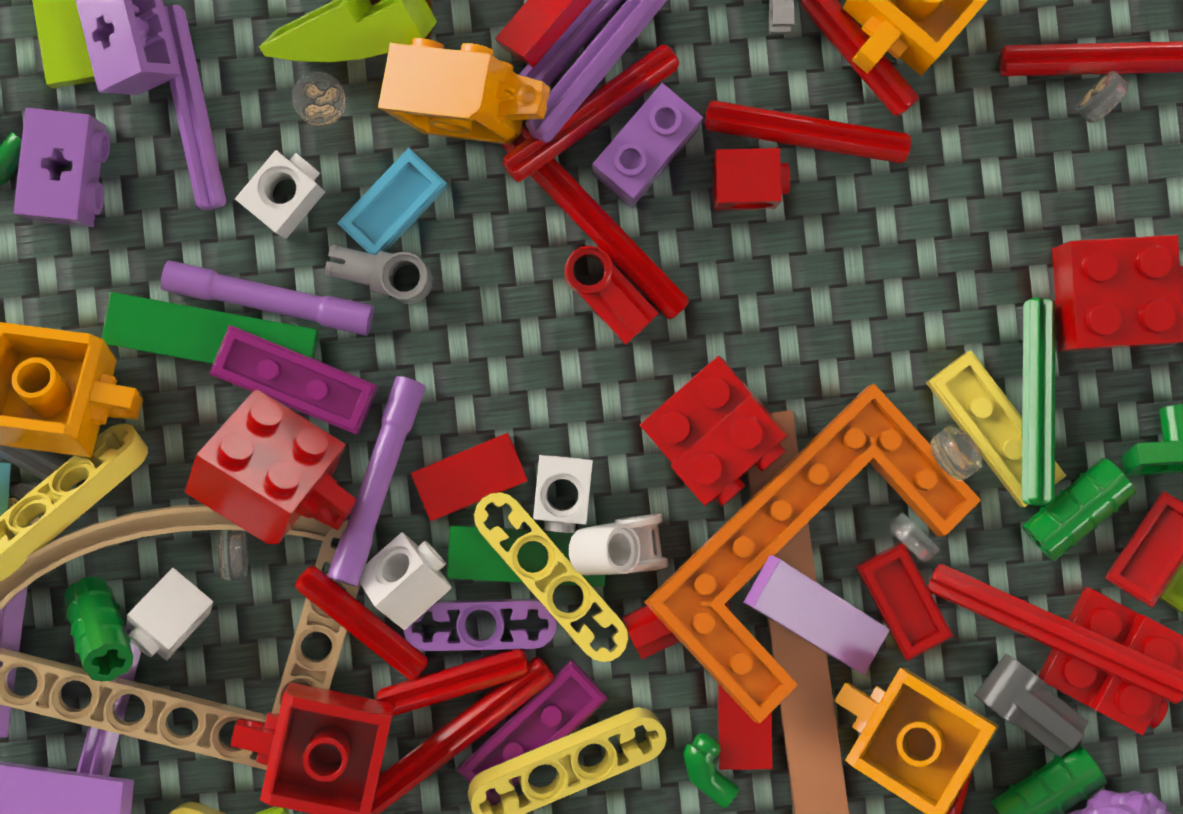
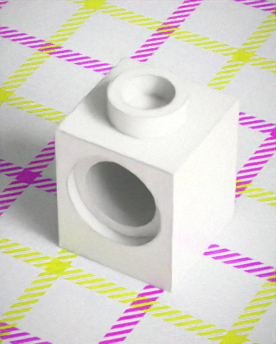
[235,150,325,239]
[533,455,593,533]
[359,532,452,630]
[126,568,213,661]

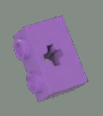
[76,0,181,95]
[592,83,703,208]
[13,108,110,227]

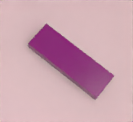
[209,325,379,434]
[457,659,608,806]

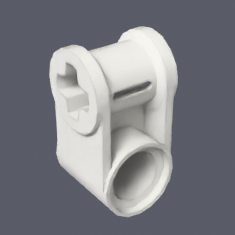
[569,514,669,575]

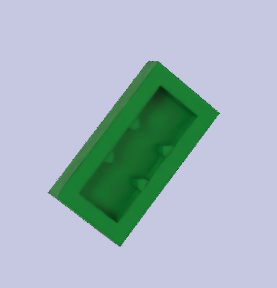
[1121,404,1183,476]

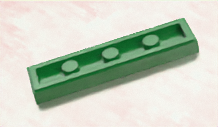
[101,292,319,364]

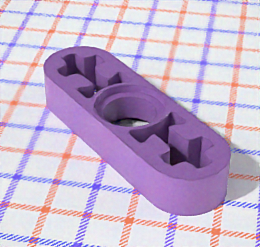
[404,598,557,651]

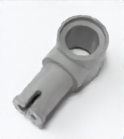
[325,244,433,304]

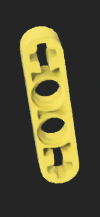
[0,423,148,582]
[474,492,628,662]
[468,707,666,814]

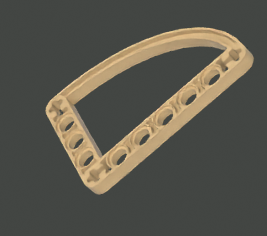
[0,504,370,770]

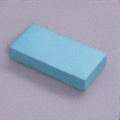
[337,147,448,255]

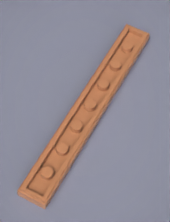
[747,410,849,814]

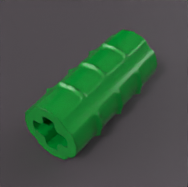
[1022,458,1136,561]
[64,577,134,682]
[990,743,1107,814]

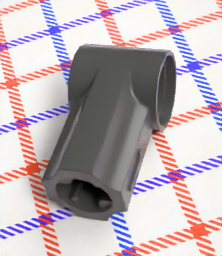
[974,653,1088,757]

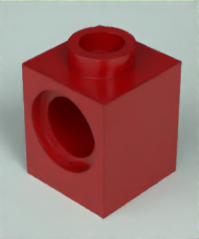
[712,148,790,210]

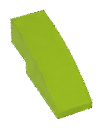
[259,0,437,62]

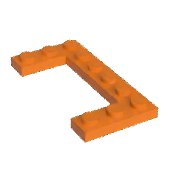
[644,384,981,723]

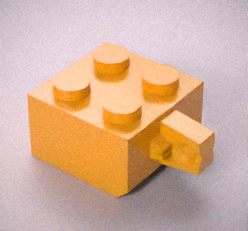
[842,0,988,76]
[378,38,550,145]
[0,322,143,458]
[834,668,999,814]

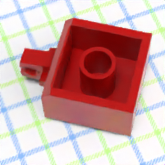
[1052,235,1183,352]
[185,389,356,544]
[230,682,395,814]

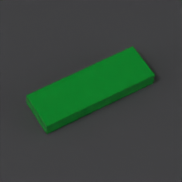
[447,525,605,587]

